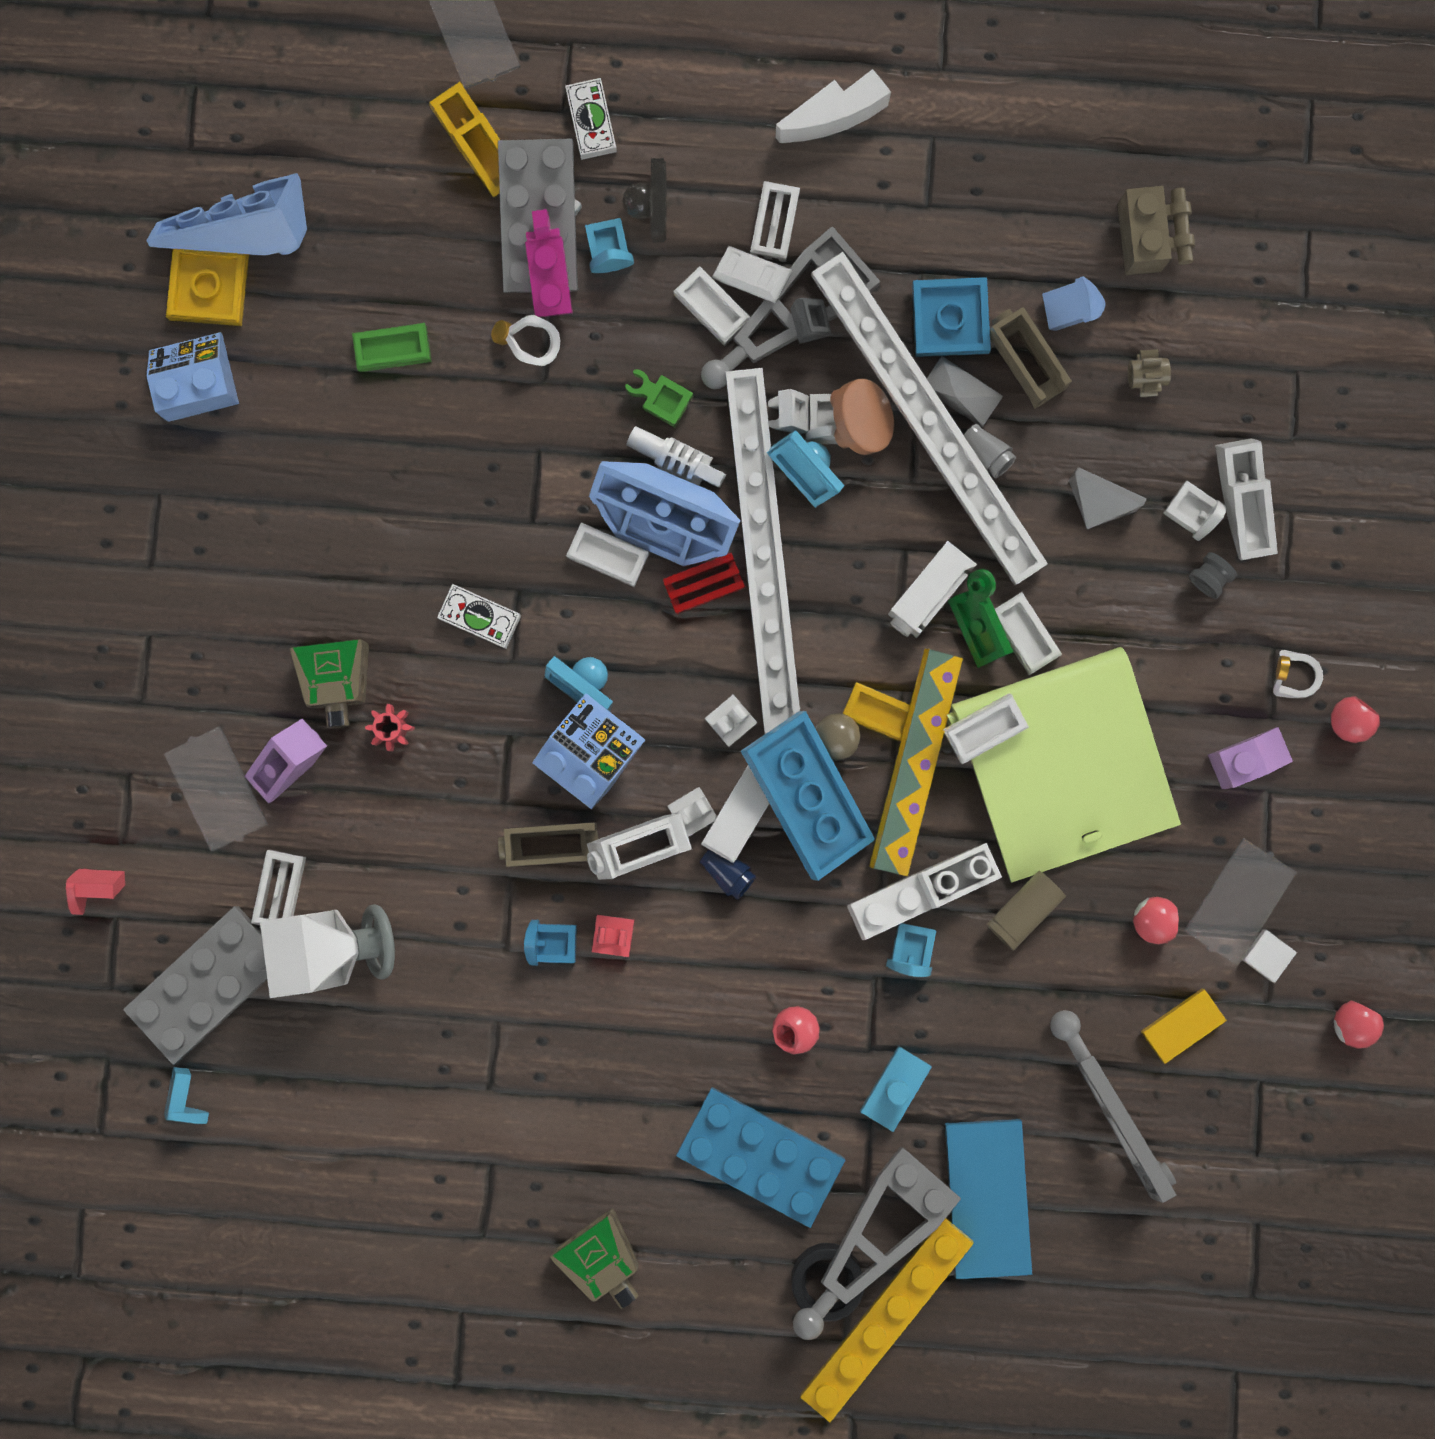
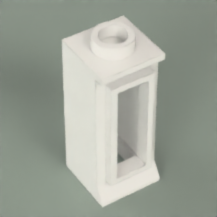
[888,541,977,638]
[587,813,692,880]

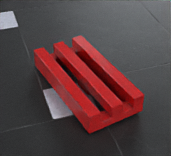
[662,552,745,615]

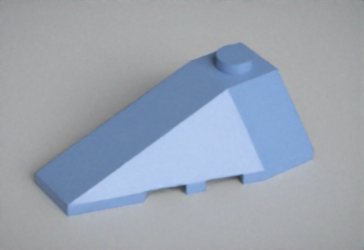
[146,173,307,256]

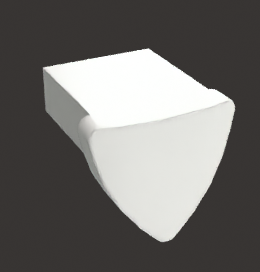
[806,394,837,444]
[1163,481,1226,541]

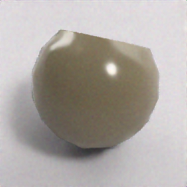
[816,713,860,761]

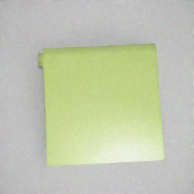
[947,647,1181,883]

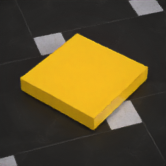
[166,249,249,326]

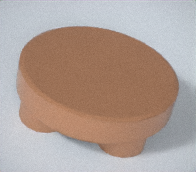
[830,379,894,455]

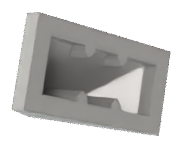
[927,356,1003,427]
[1069,467,1147,529]

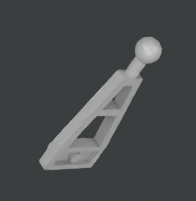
[701,226,880,389]
[1050,1010,1176,1203]
[793,1147,961,1340]

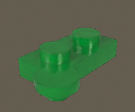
[948,569,1014,668]

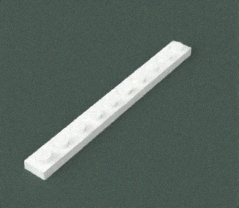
[811,252,1048,585]
[726,368,800,734]

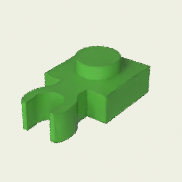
[625,369,694,428]

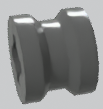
[1188,552,1237,599]

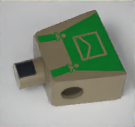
[290,639,369,728]
[550,1208,639,1309]

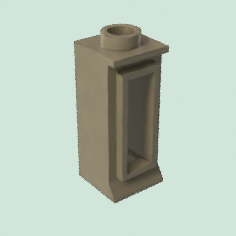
[990,307,1072,409]
[498,822,598,867]

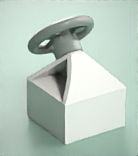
[260,904,395,998]

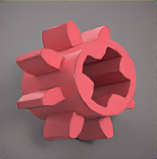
[365,704,415,752]

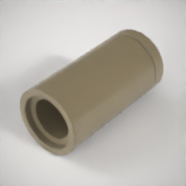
[986,871,1066,951]

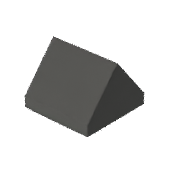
[790,298,832,344]

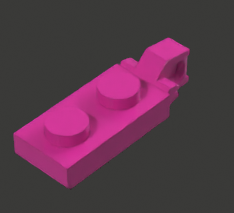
[525,209,573,318]

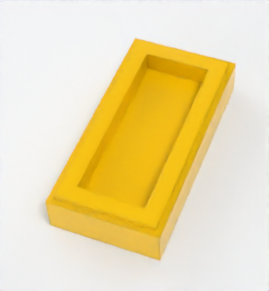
[842,682,910,742]
[1141,989,1227,1064]

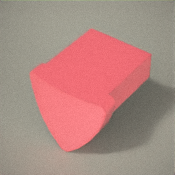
[66,869,125,915]

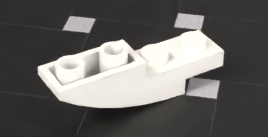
[847,843,1002,940]

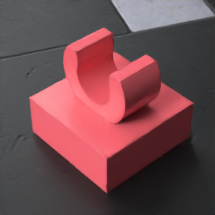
[592,914,635,957]

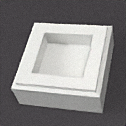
[1241,929,1297,983]

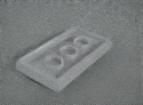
[498,139,578,293]
[123,906,267,1065]

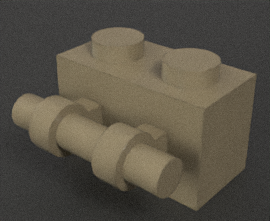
[1117,186,1195,275]

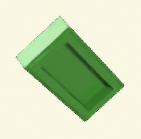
[352,323,432,372]

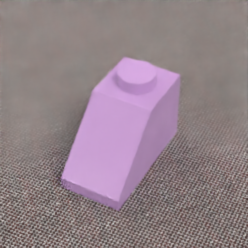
[244,719,327,803]
[1208,727,1293,789]

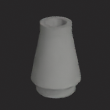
[964,424,1016,478]

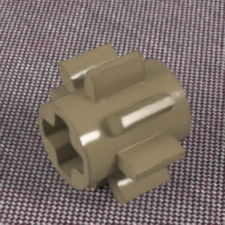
[1127,349,1171,397]

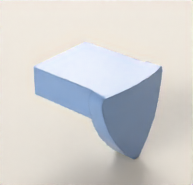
[1042,276,1106,331]

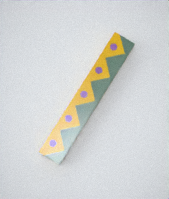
[869,649,963,877]

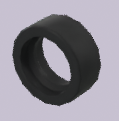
[792,1243,864,1321]

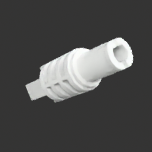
[626,426,726,488]

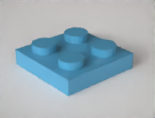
[912,277,991,357]

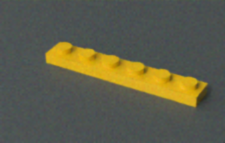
[800,1218,974,1422]

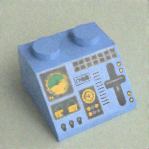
[147,332,239,422]
[532,694,645,809]

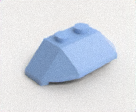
[589,461,741,566]

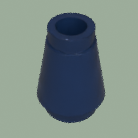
[699,850,756,899]

